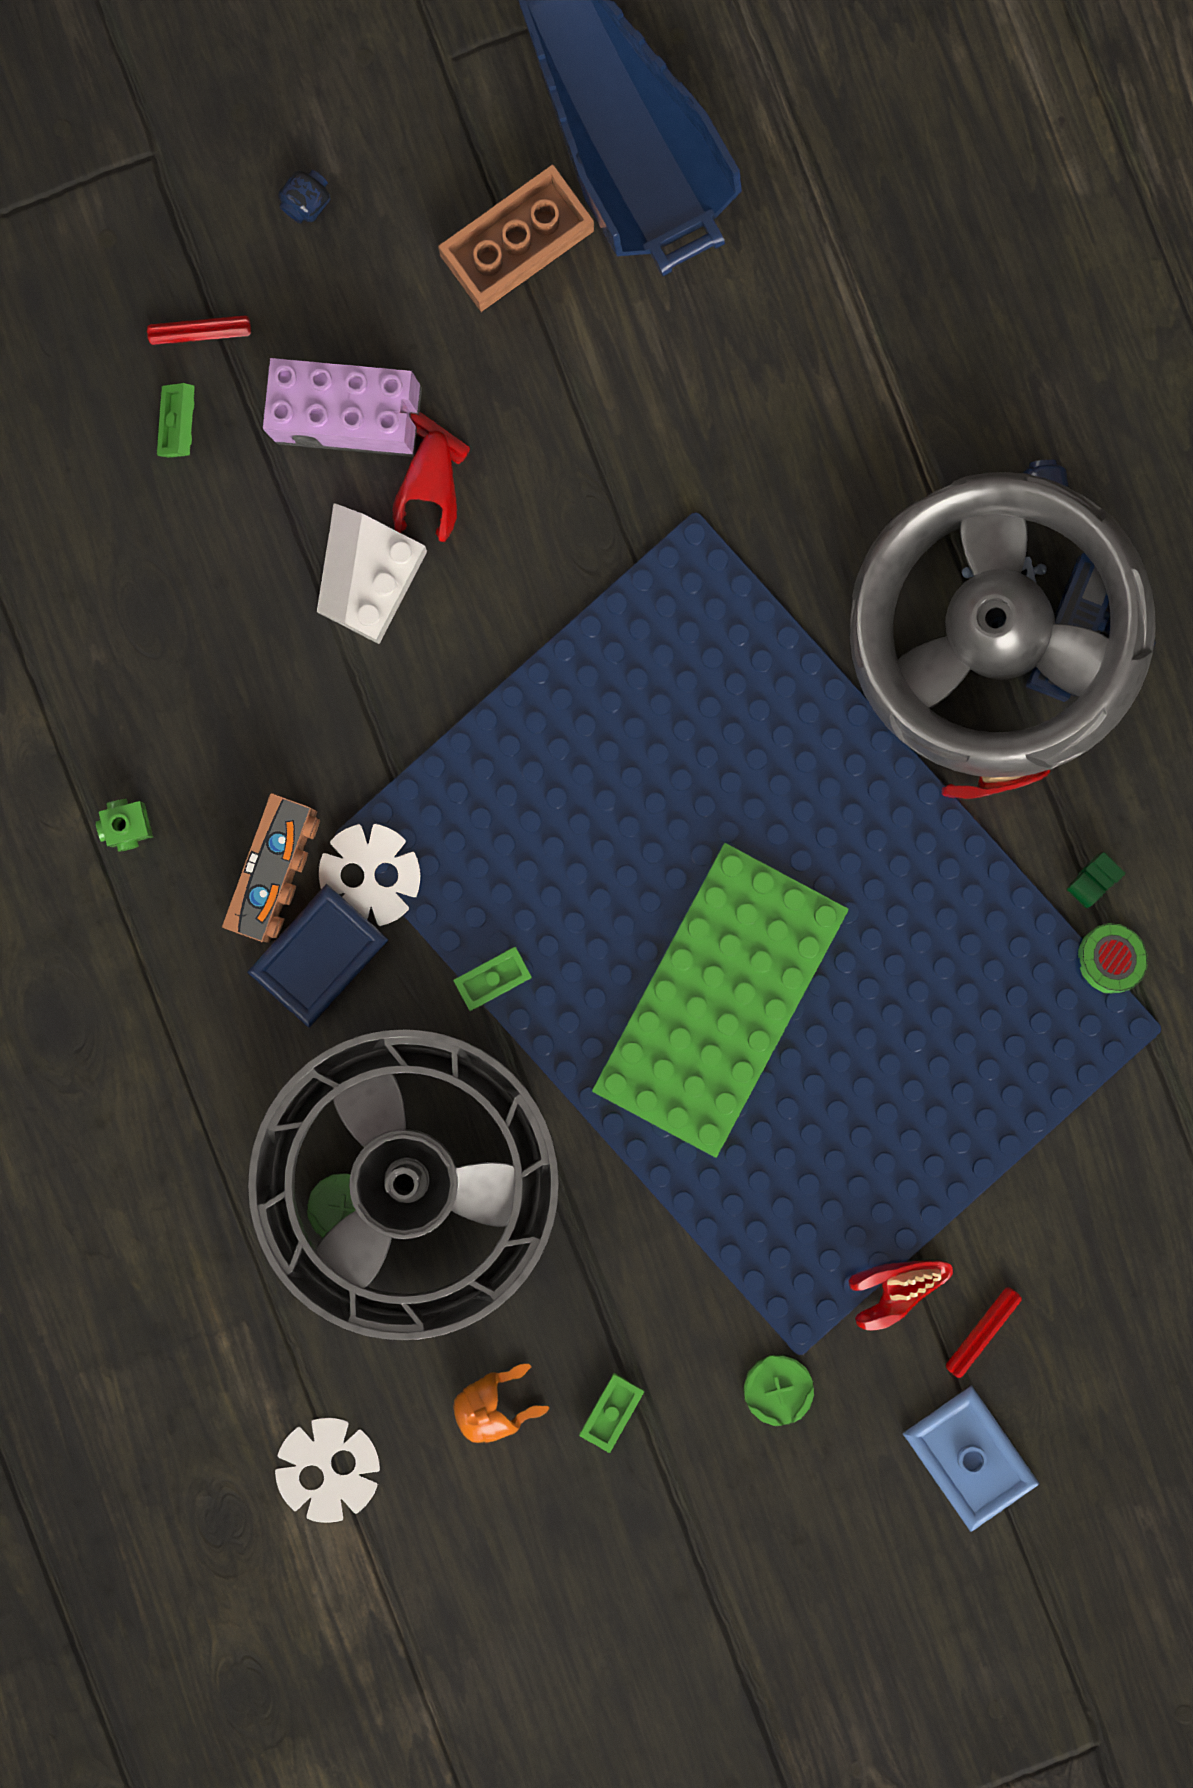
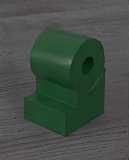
[1066,852,1126,909]

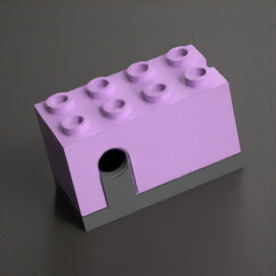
[263,358,422,457]

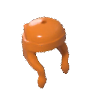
[453,1364,549,1443]

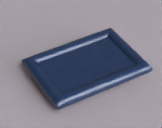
[247,883,389,1028]

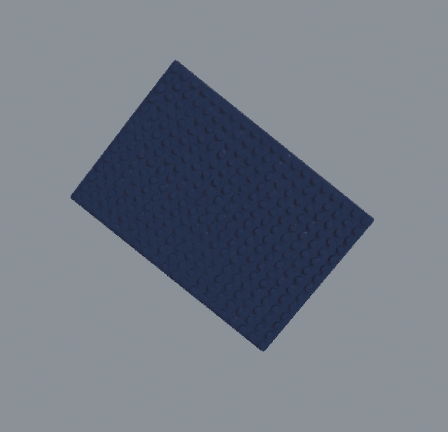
[335,513,1161,1355]

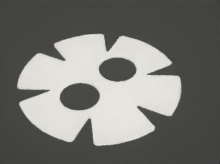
[319,824,420,926]
[275,1418,380,1523]

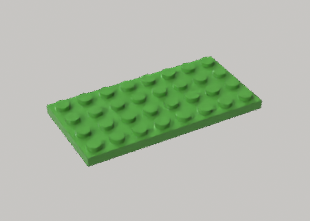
[592,843,849,1158]

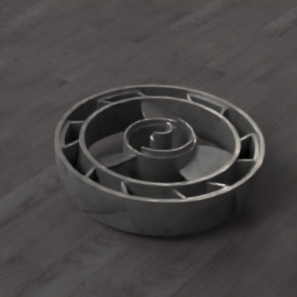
[850,472,1155,778]
[248,1030,559,1340]

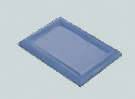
[902,1385,1040,1532]

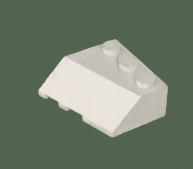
[317,503,427,644]

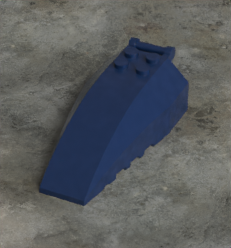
[518,0,742,276]

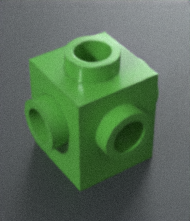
[96,799,153,852]

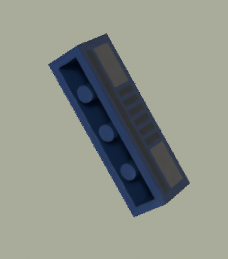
[1026,553,1110,702]

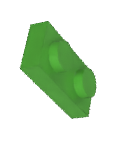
[157,383,195,458]
[453,947,532,1011]
[579,1373,645,1453]

